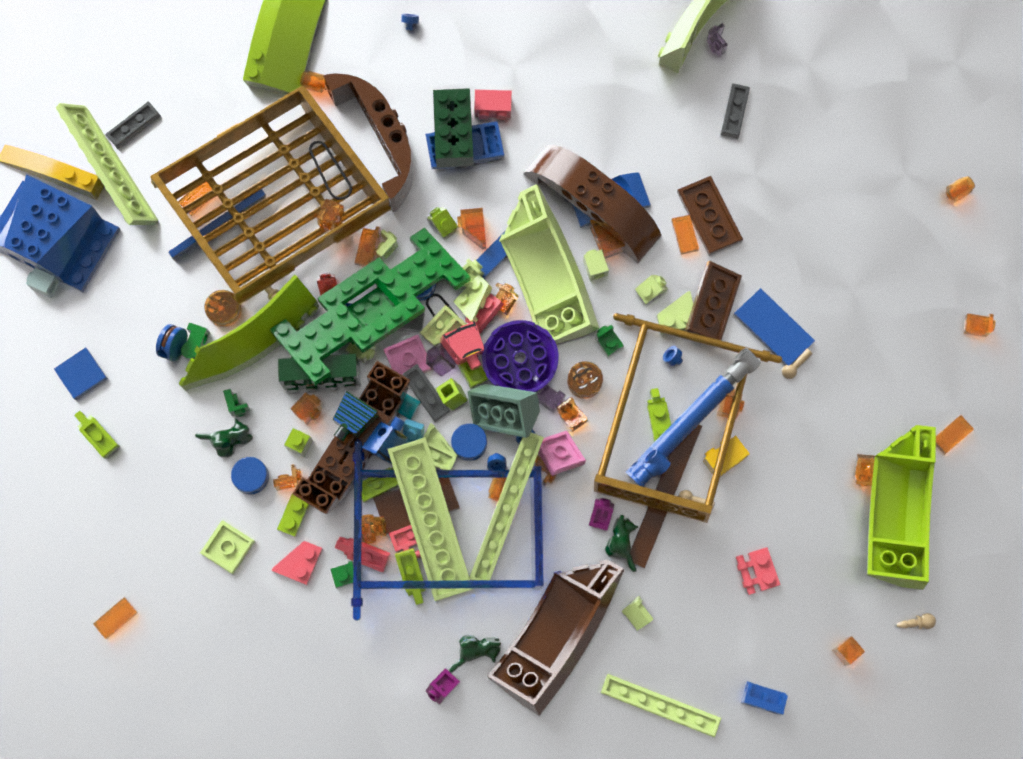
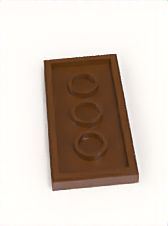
[677,176,743,256]
[685,261,742,340]
[373,471,460,535]

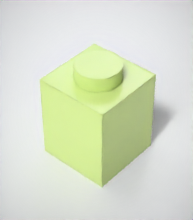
[583,249,609,281]

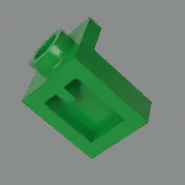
[595,325,624,357]
[223,389,250,417]
[330,561,361,589]

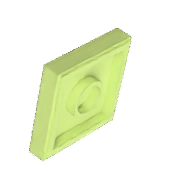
[200,520,256,575]

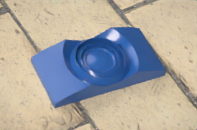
[425,121,504,169]
[572,172,651,228]

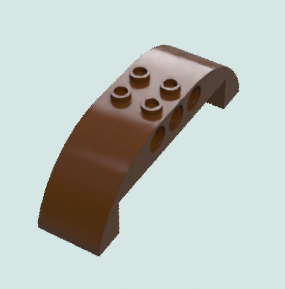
[323,73,414,212]
[523,145,662,263]

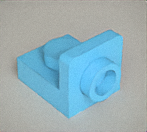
[403,419,424,443]

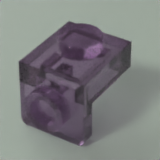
[707,23,728,56]

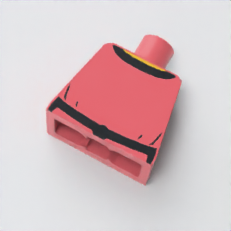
[440,321,484,370]

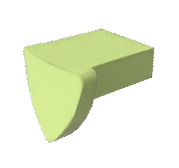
[622,596,653,631]

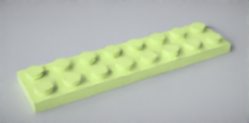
[55,103,159,225]
[388,437,473,601]

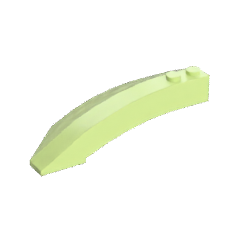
[658,0,728,73]
[499,184,599,344]

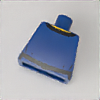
[362,417,408,464]

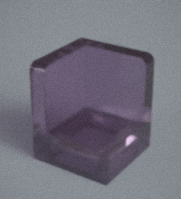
[426,343,456,376]
[537,385,566,414]

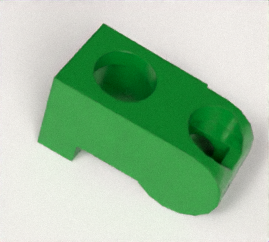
[181,322,210,361]

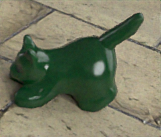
[195,418,253,457]
[605,515,638,572]
[449,635,501,673]

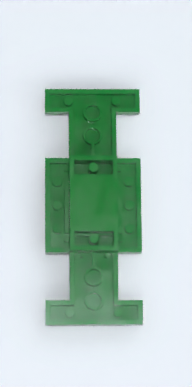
[270,227,471,386]

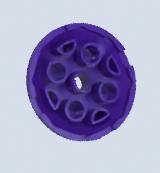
[482,320,559,392]

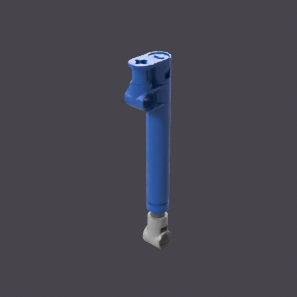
[625,348,761,488]

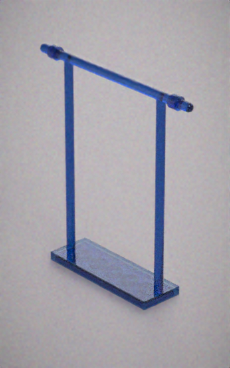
[351,440,544,621]

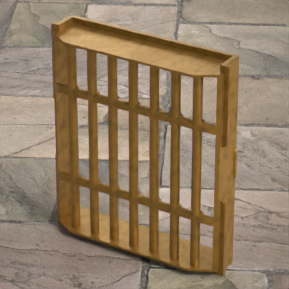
[150,85,391,305]

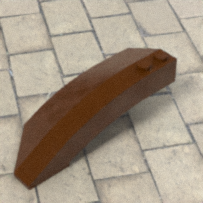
[487,560,624,716]

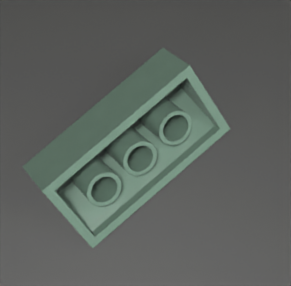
[467,384,540,438]

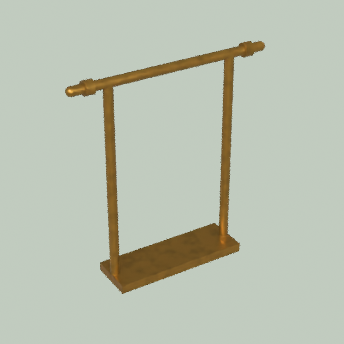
[594,313,782,523]

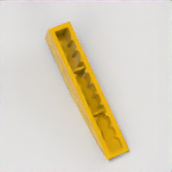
[0,144,104,200]

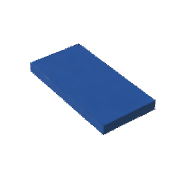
[733,288,815,366]

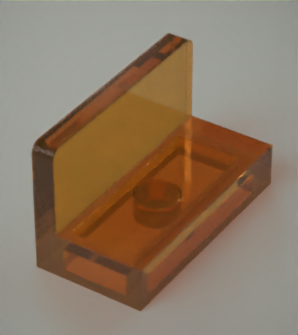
[354,226,381,267]

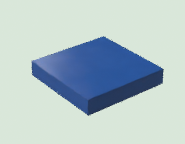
[54,347,108,400]

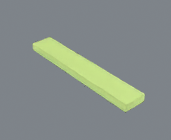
[601,674,721,738]

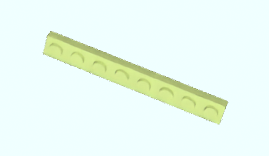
[469,432,544,586]

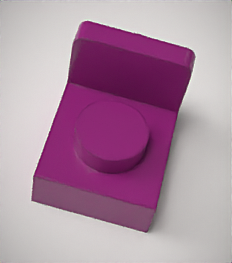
[589,498,614,531]
[426,668,460,705]

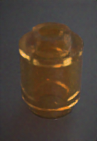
[300,71,327,93]
[945,176,975,202]
[488,472,508,501]

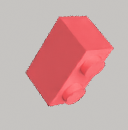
[474,89,512,120]

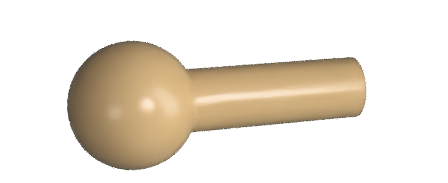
[782,349,813,379]
[678,490,715,509]

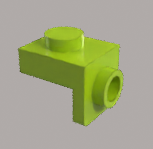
[427,207,458,238]

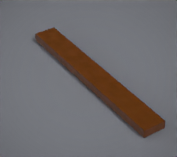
[626,425,702,568]

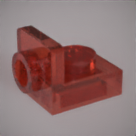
[317,272,337,295]

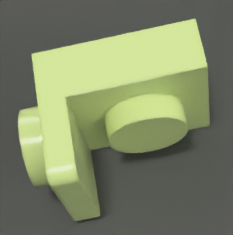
[376,230,398,262]

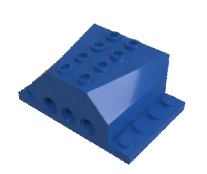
[0,174,120,293]

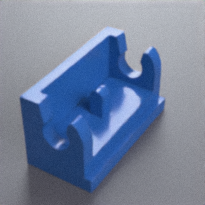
[741,681,788,715]

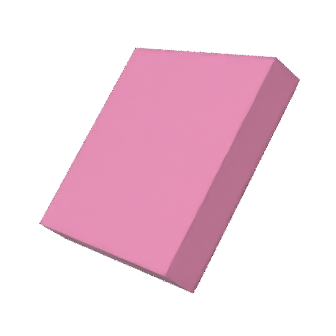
[383,334,433,375]
[538,431,586,476]

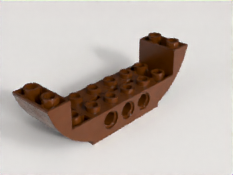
[292,361,410,514]

